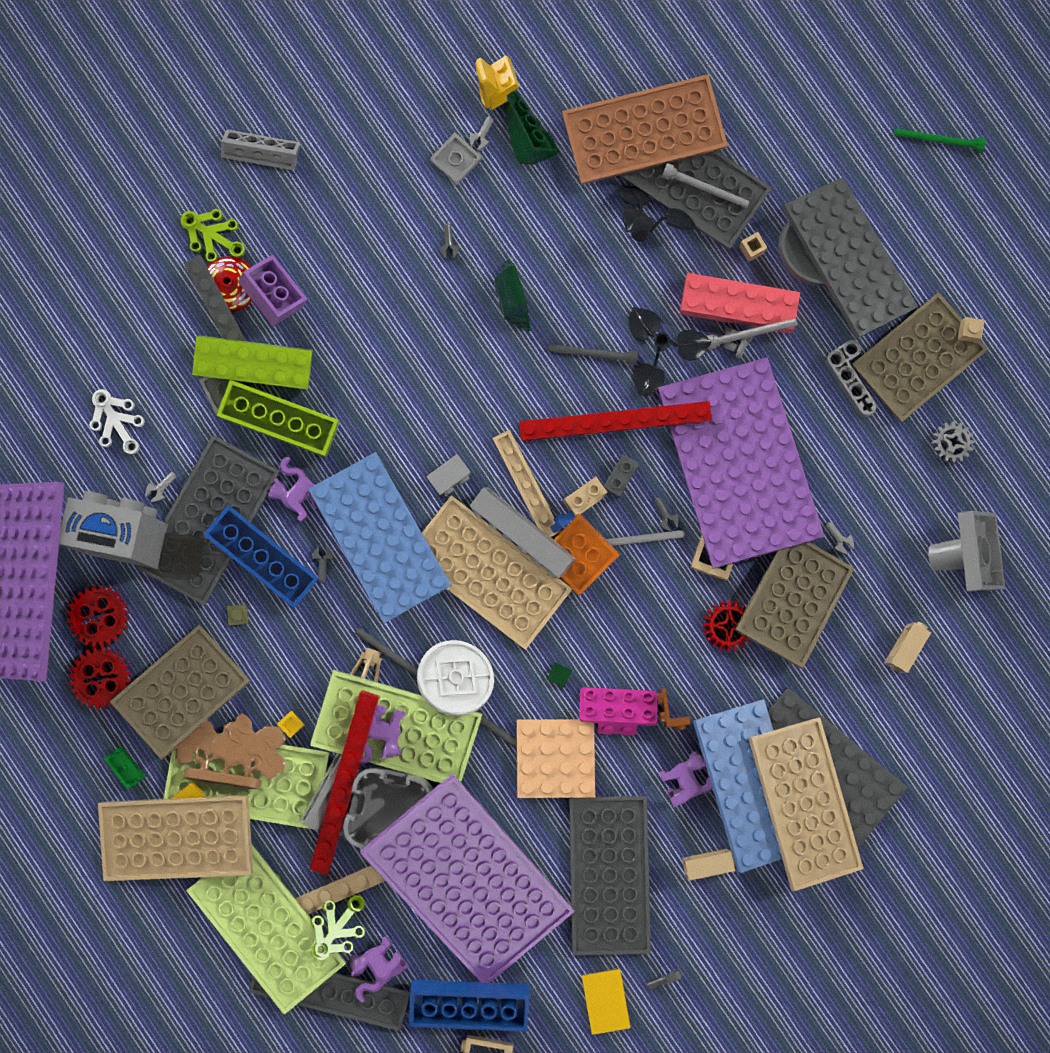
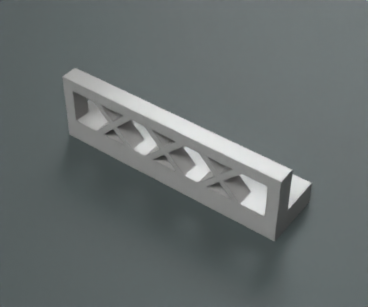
[221,129,300,171]
[299,753,342,831]

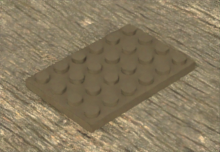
[851,292,988,423]
[735,542,854,669]
[110,625,251,760]

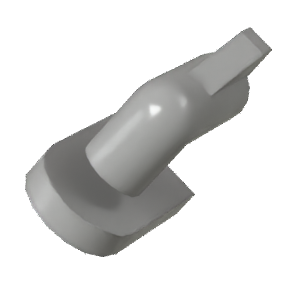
[724,327,753,358]

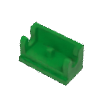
[104,746,147,789]

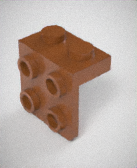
[656,688,690,730]

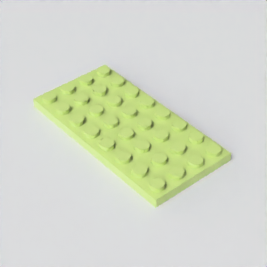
[310,670,483,783]
[163,744,330,829]
[186,845,346,1014]

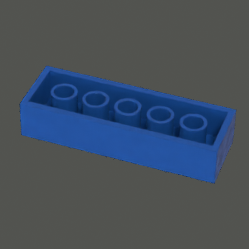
[203,505,319,608]
[409,980,529,1032]

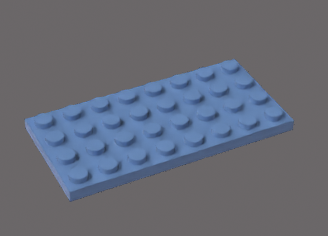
[308,452,451,623]
[693,699,782,873]

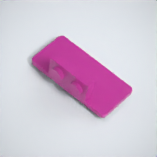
[579,687,657,736]

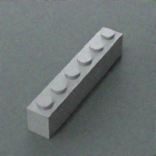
[470,487,577,578]

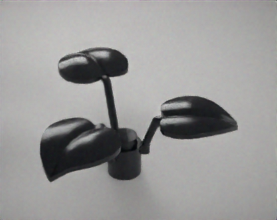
[619,186,696,242]
[629,307,711,396]

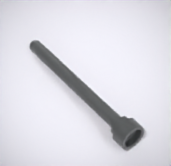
[547,344,638,366]

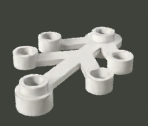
[89,389,145,455]

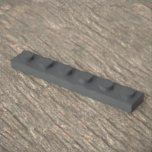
[183,255,246,341]

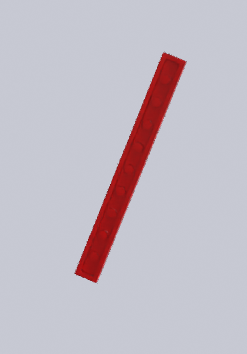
[519,401,712,441]
[309,690,380,875]

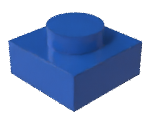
[550,511,575,533]

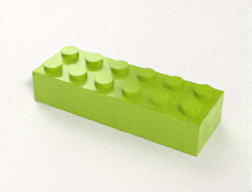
[192,335,313,389]
[216,380,340,458]

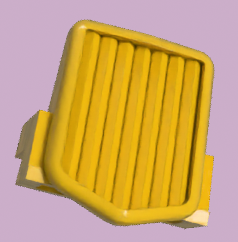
[475,55,519,110]

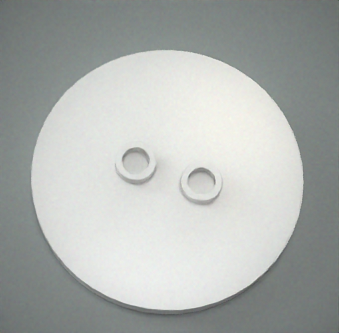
[417,640,494,716]

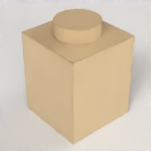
[739,232,767,262]
[958,317,985,343]

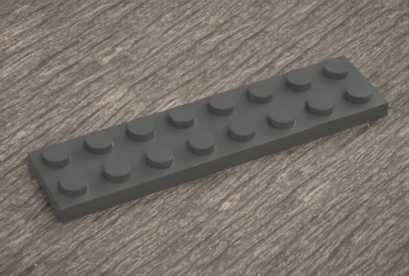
[249,972,410,1031]

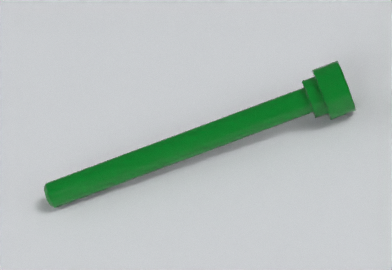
[893,129,986,153]

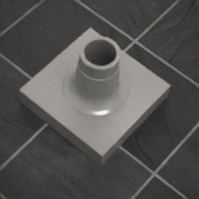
[929,511,1005,591]

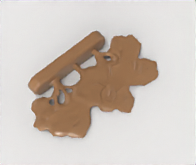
[175,713,286,790]

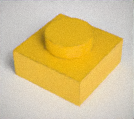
[277,711,305,738]

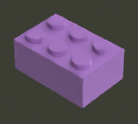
[238,255,307,326]

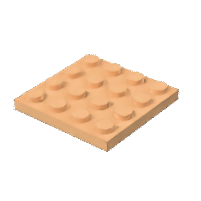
[516,719,595,798]

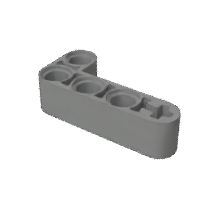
[825,340,876,418]

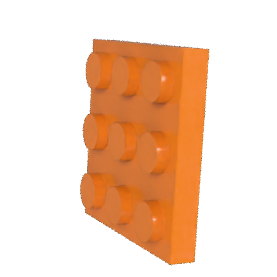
[554,514,620,596]

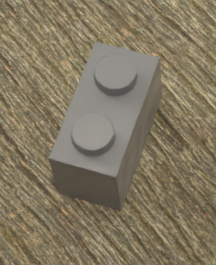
[426,454,471,497]

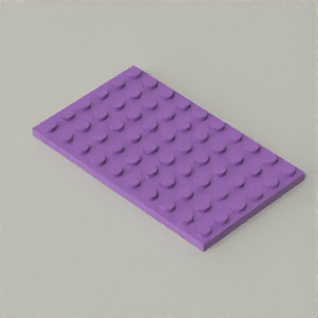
[658,357,825,569]
[0,482,64,682]
[360,773,575,983]

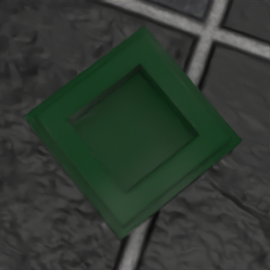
[547,662,572,688]

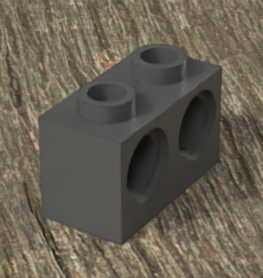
[603,454,639,499]

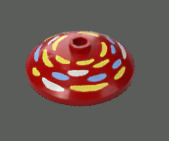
[207,256,252,313]

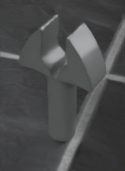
[439,224,460,260]
[654,497,679,532]
[312,546,333,583]
[647,969,683,990]

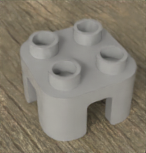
[344,767,432,848]

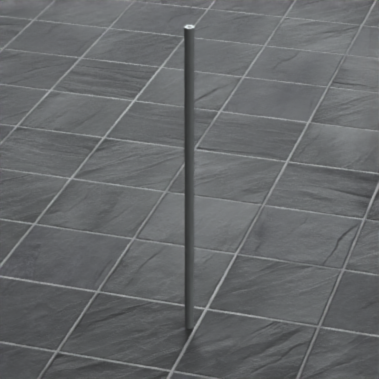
[355,627,517,749]

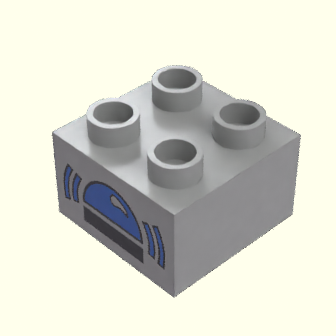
[59,491,168,569]

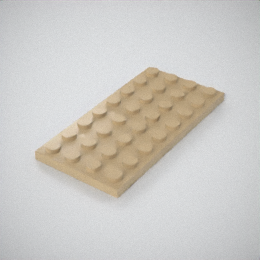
[422,495,572,650]
[748,717,863,891]
[98,795,254,881]

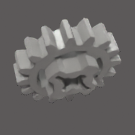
[931,421,975,463]

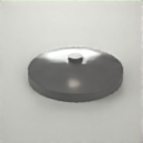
[778,222,825,286]

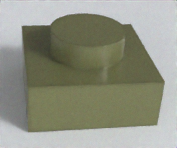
[227,604,249,625]

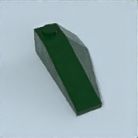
[503,90,560,165]

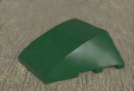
[493,259,532,332]

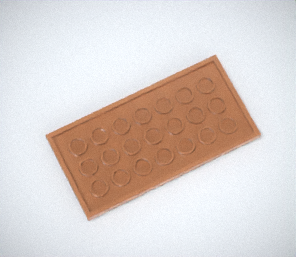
[562,74,728,185]

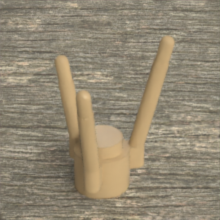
[350,648,382,682]

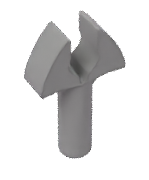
[470,117,494,152]
[145,472,177,502]
[825,522,854,554]

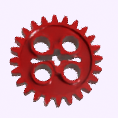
[67,585,131,647]
[68,647,133,710]

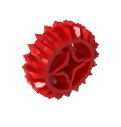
[702,600,750,652]

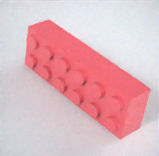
[679,273,800,334]

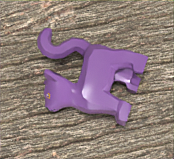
[268,457,318,522]
[361,705,406,764]
[659,751,713,807]
[349,936,410,1002]

